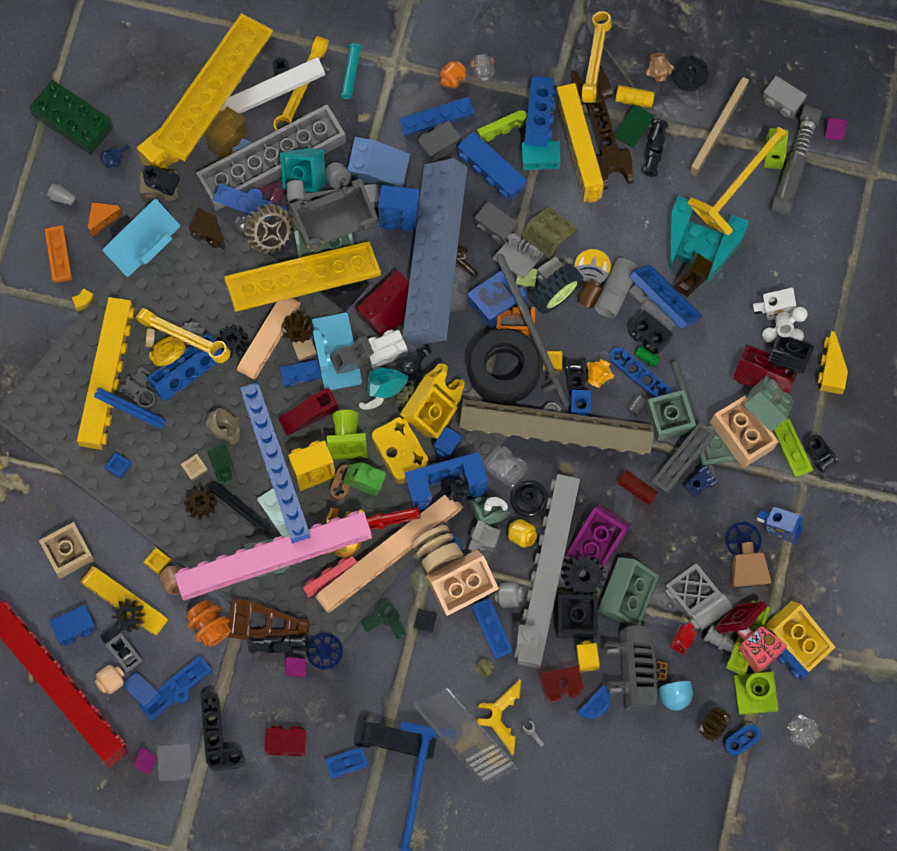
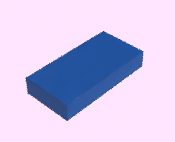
[122,672,161,710]

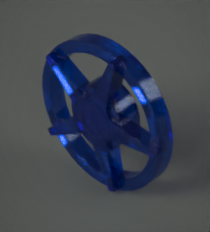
[725,522,762,556]

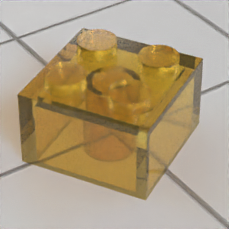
[205,106,248,159]

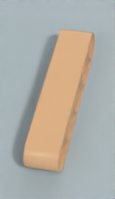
[237,298,301,380]

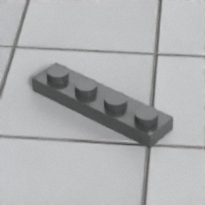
[652,421,716,494]

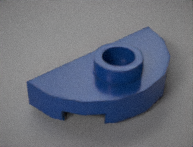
[577,685,610,719]

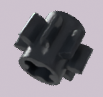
[444,478,468,502]

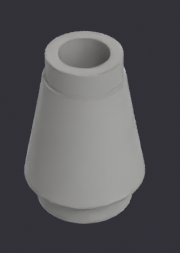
[47,183,76,206]

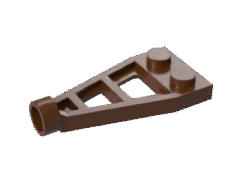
[228,598,309,640]

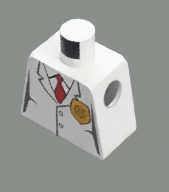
[753,288,796,320]

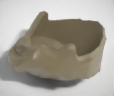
[206,408,241,445]

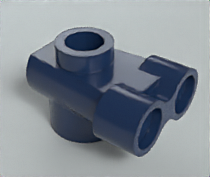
[684,465,719,497]

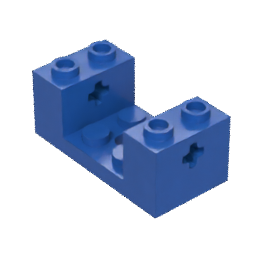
[404,452,488,512]

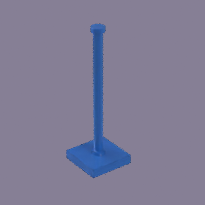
[399,722,454,851]

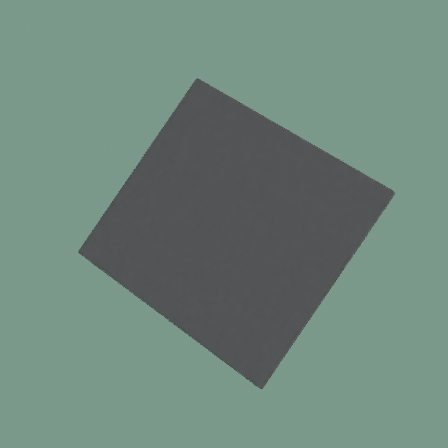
[0,194,509,671]

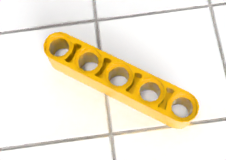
[80,566,168,636]

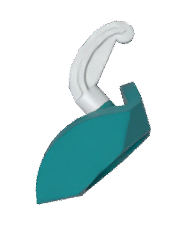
[359,367,408,410]

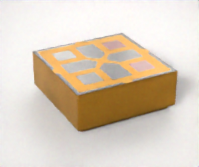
[647,661,669,683]

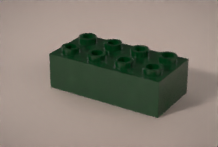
[29,79,113,155]

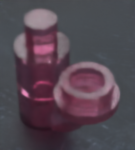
[259,181,286,205]

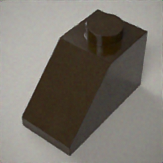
[672,253,713,297]

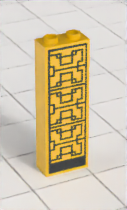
[556,83,604,202]

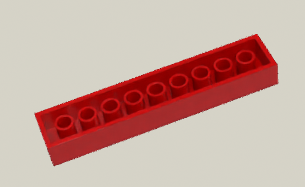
[0,600,127,768]

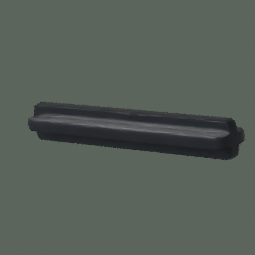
[208,480,271,534]

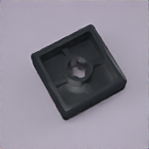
[768,334,814,374]

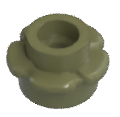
[476,659,494,677]

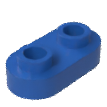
[725,724,761,756]

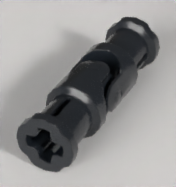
[642,119,669,177]
[248,634,310,654]

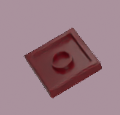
[715,601,767,633]

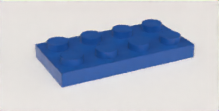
[630,265,703,329]

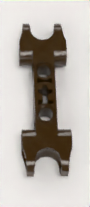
[571,65,634,190]

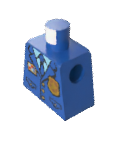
[757,507,803,545]

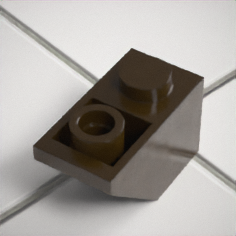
[189,209,225,249]

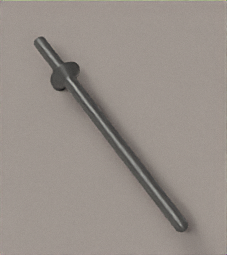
[497,254,571,408]

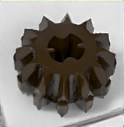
[281,312,314,344]
[184,486,217,520]
[699,707,731,742]

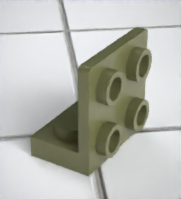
[521,206,577,259]

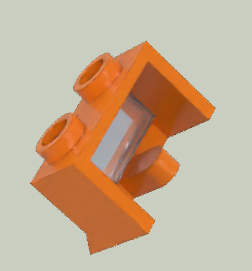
[497,307,535,336]

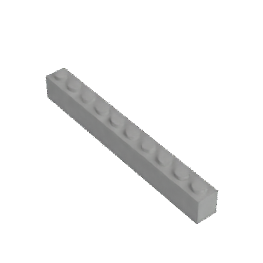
[514,474,580,669]

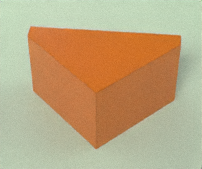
[88,202,122,236]

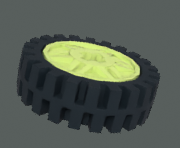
[530,263,584,314]

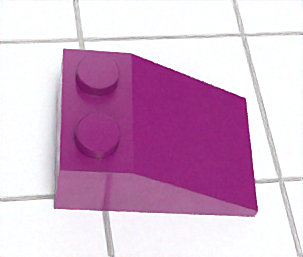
[565,504,632,571]

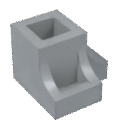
[468,520,500,554]

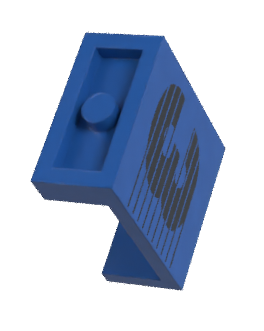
[467,270,527,329]

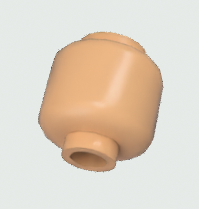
[94,665,125,694]

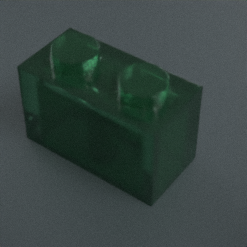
[207,444,236,483]

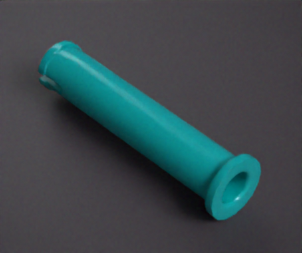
[340,43,362,99]

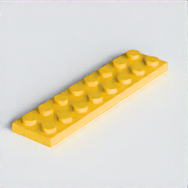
[224,241,381,312]

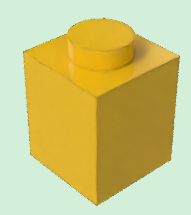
[576,641,600,672]

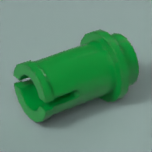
[635,346,661,368]

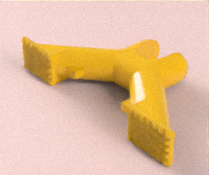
[476,679,521,756]

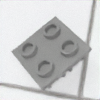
[492,233,544,279]

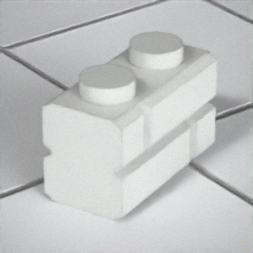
[368,330,408,369]

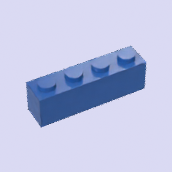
[458,132,527,202]

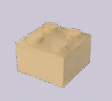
[39,522,94,579]

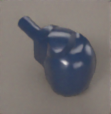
[100,144,130,168]

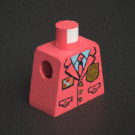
[738,626,787,673]

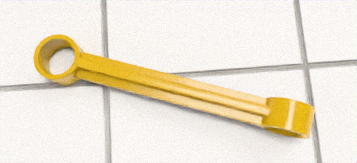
[582,11,612,103]
[274,36,329,131]
[135,308,230,363]

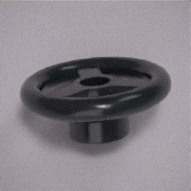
[510,480,548,517]

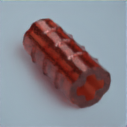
[617,470,658,506]

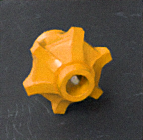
[587,358,615,388]

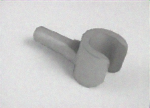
[523,721,545,747]

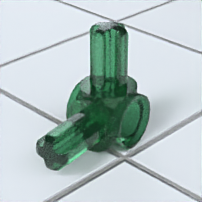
[362,603,407,640]

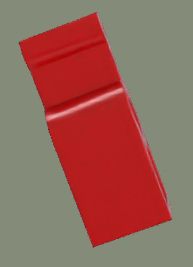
[670,623,697,656]

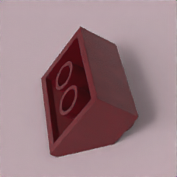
[357,270,409,337]
[733,344,797,394]

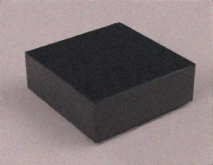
[414,609,437,633]

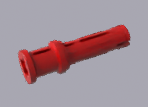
[366,507,421,530]

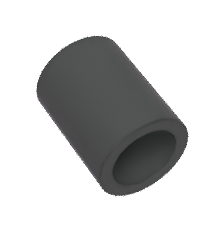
[627,395,647,417]

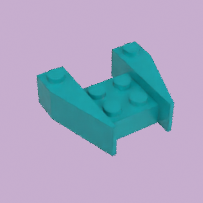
[669,196,749,282]

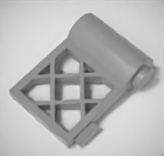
[665,563,733,631]

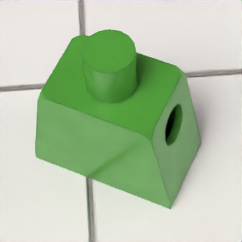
[342,463,386,497]

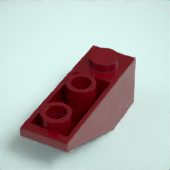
[278,387,338,436]

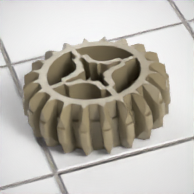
[244,203,294,254]

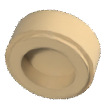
[146,328,155,348]

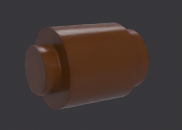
[578,279,603,308]

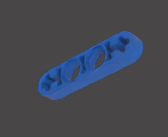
[610,348,671,398]

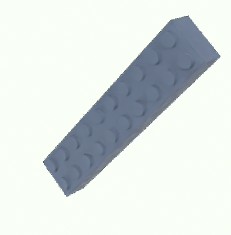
[403,158,467,345]

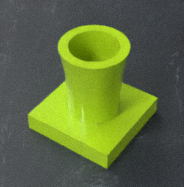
[327,410,367,460]
[734,672,779,715]

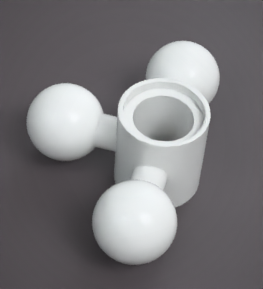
[762,307,808,343]

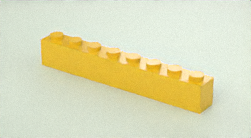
[77,297,135,450]

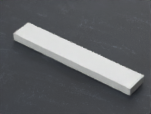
[220,57,326,120]

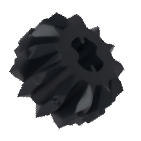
[216,325,249,358]
[112,599,146,633]

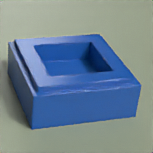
[104,452,132,479]

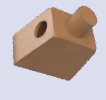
[732,542,771,588]

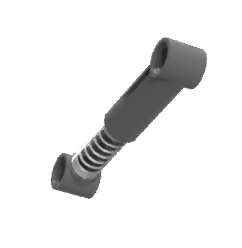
[771,104,823,217]

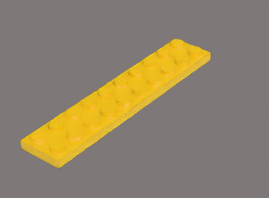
[152,13,273,161]

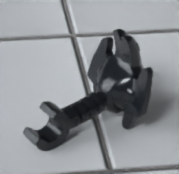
[392,344,432,381]

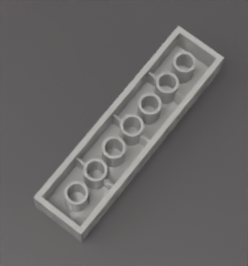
[196,105,346,211]

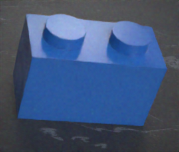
[49,605,97,646]

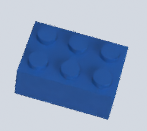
[378,185,419,232]

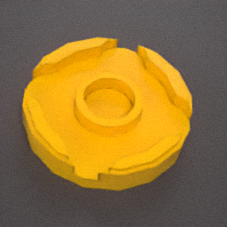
[149,336,186,367]

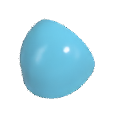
[658,681,693,711]

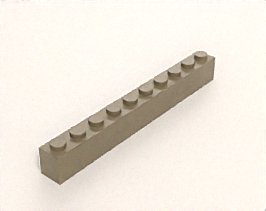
[459,399,654,455]

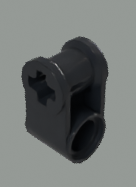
[143,166,181,196]
[565,357,585,394]
[805,435,839,473]

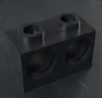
[629,310,673,355]

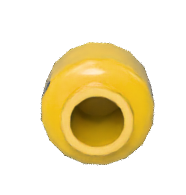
[508,519,537,548]

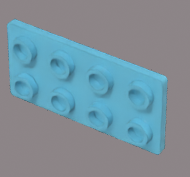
[102,199,180,277]
[312,313,362,390]

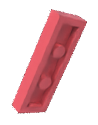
[303,556,357,598]

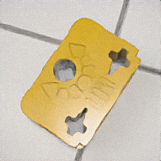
[372,417,429,484]

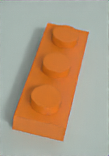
[44,225,72,283]

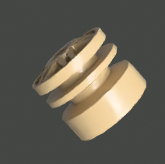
[412,525,463,575]

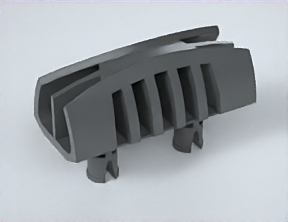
[604,626,657,711]

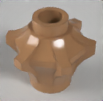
[645,53,674,81]

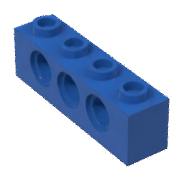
[525,76,557,147]
[146,333,223,402]

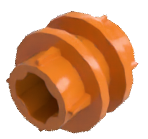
[186,600,231,647]

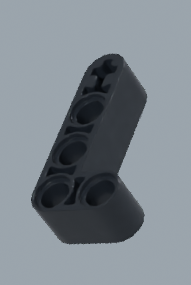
[201,691,245,771]
[354,722,437,759]

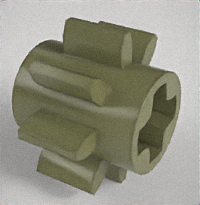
[396,385,415,408]

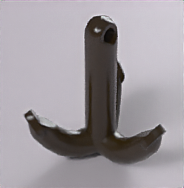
[456,246,478,277]

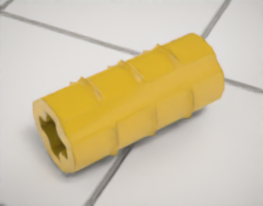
[615,85,655,108]

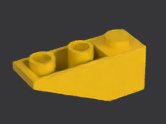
[817,331,848,395]

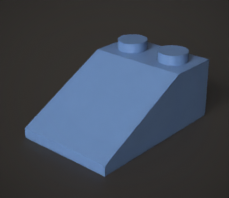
[347,137,410,188]

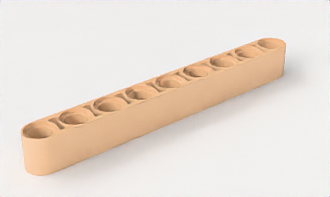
[315,495,463,613]

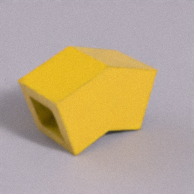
[72,288,95,312]

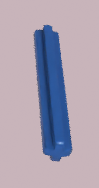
[94,388,166,429]

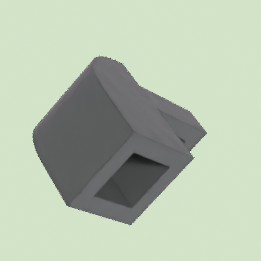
[330,336,374,374]

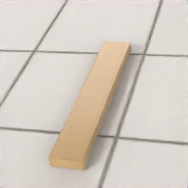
[690,77,749,177]

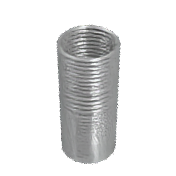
[594,258,639,318]

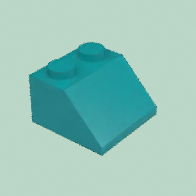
[280,148,326,193]

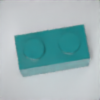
[522,140,560,170]

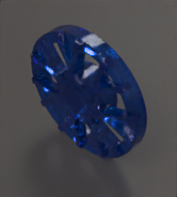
[306,633,343,670]

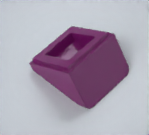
[825,118,847,140]
[286,657,307,677]
[133,748,156,774]

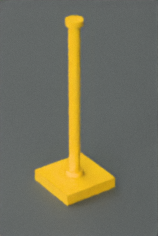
[687,127,786,235]

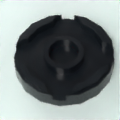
[672,56,709,92]

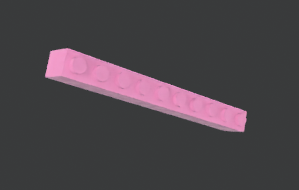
[175,511,372,601]

